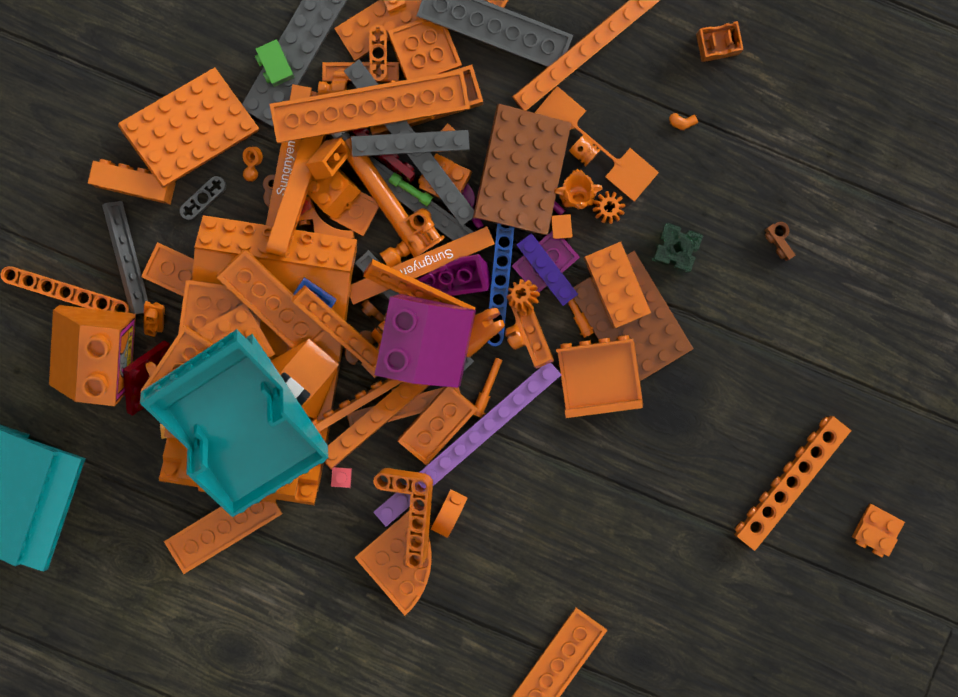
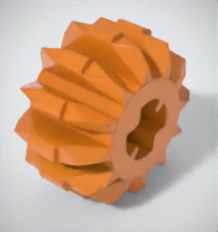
[592,191,625,224]
[507,279,540,312]

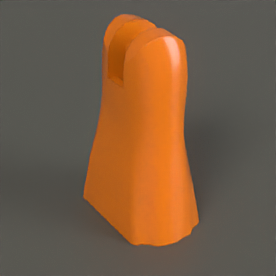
[467,308,505,358]

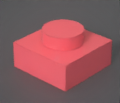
[331,467,352,488]

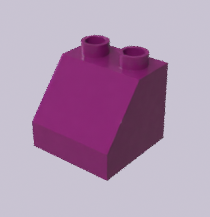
[374,294,476,388]

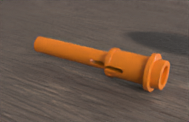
[568,298,594,338]
[473,358,503,418]

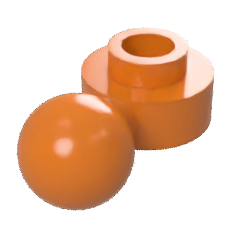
[243,147,263,182]

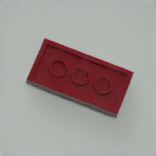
[350,128,415,185]

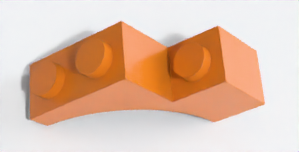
[298,196,355,239]

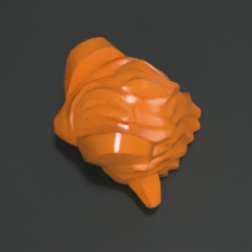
[554,169,603,209]

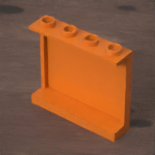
[556,335,643,418]

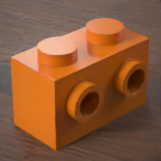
[306,137,351,180]

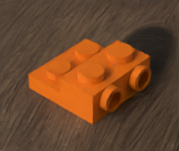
[418,154,472,199]
[852,503,905,558]

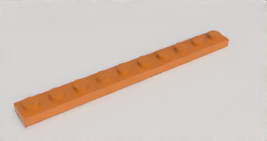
[512,0,660,111]

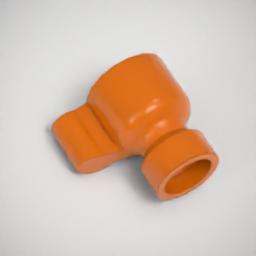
[318,71,347,95]
[379,241,411,267]

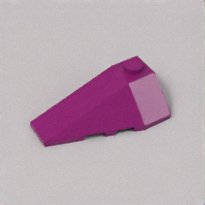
[416,254,492,296]

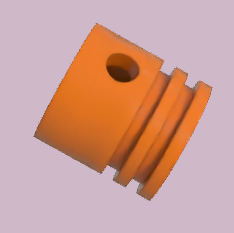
[569,135,601,167]

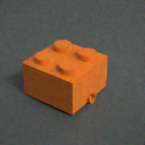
[307,168,361,219]

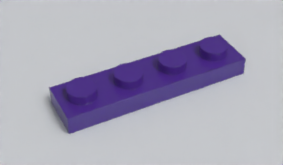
[516,233,578,306]

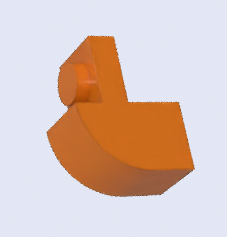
[431,489,467,538]

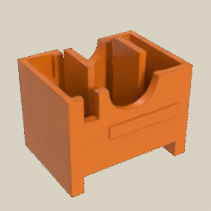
[696,21,743,62]

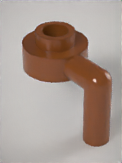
[361,299,387,323]

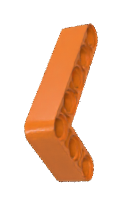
[373,468,433,570]

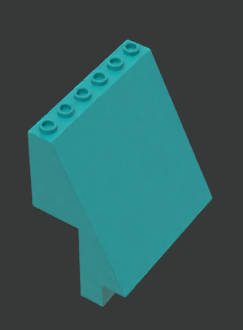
[140,329,329,517]
[0,425,86,572]

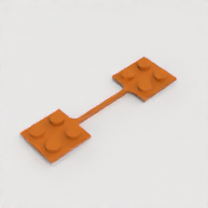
[535,86,659,201]

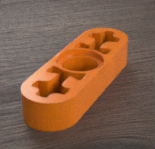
[369,24,387,82]

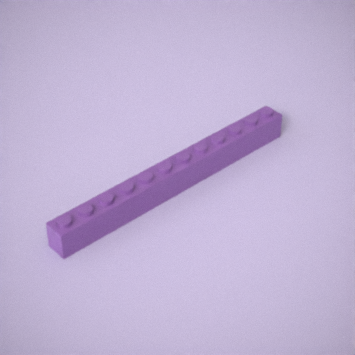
[374,363,561,526]

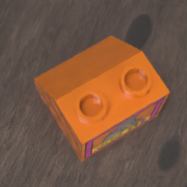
[49,305,136,406]

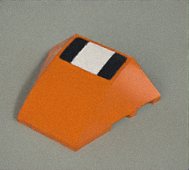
[271,338,339,419]

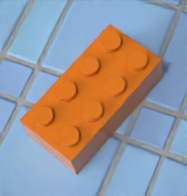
[88,159,176,205]
[584,242,651,329]

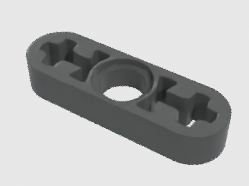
[180,176,226,220]

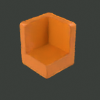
[551,214,572,239]

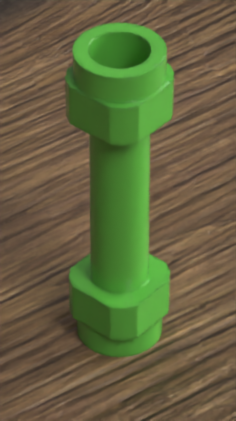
[388,172,433,207]

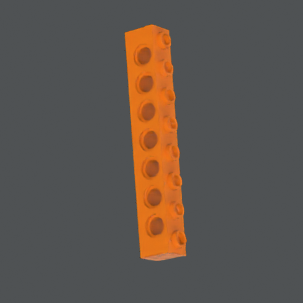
[734,416,851,551]

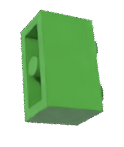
[255,39,295,87]

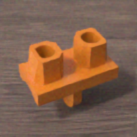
[144,301,165,337]

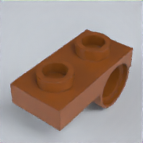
[764,222,795,261]

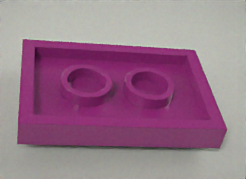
[512,231,580,292]

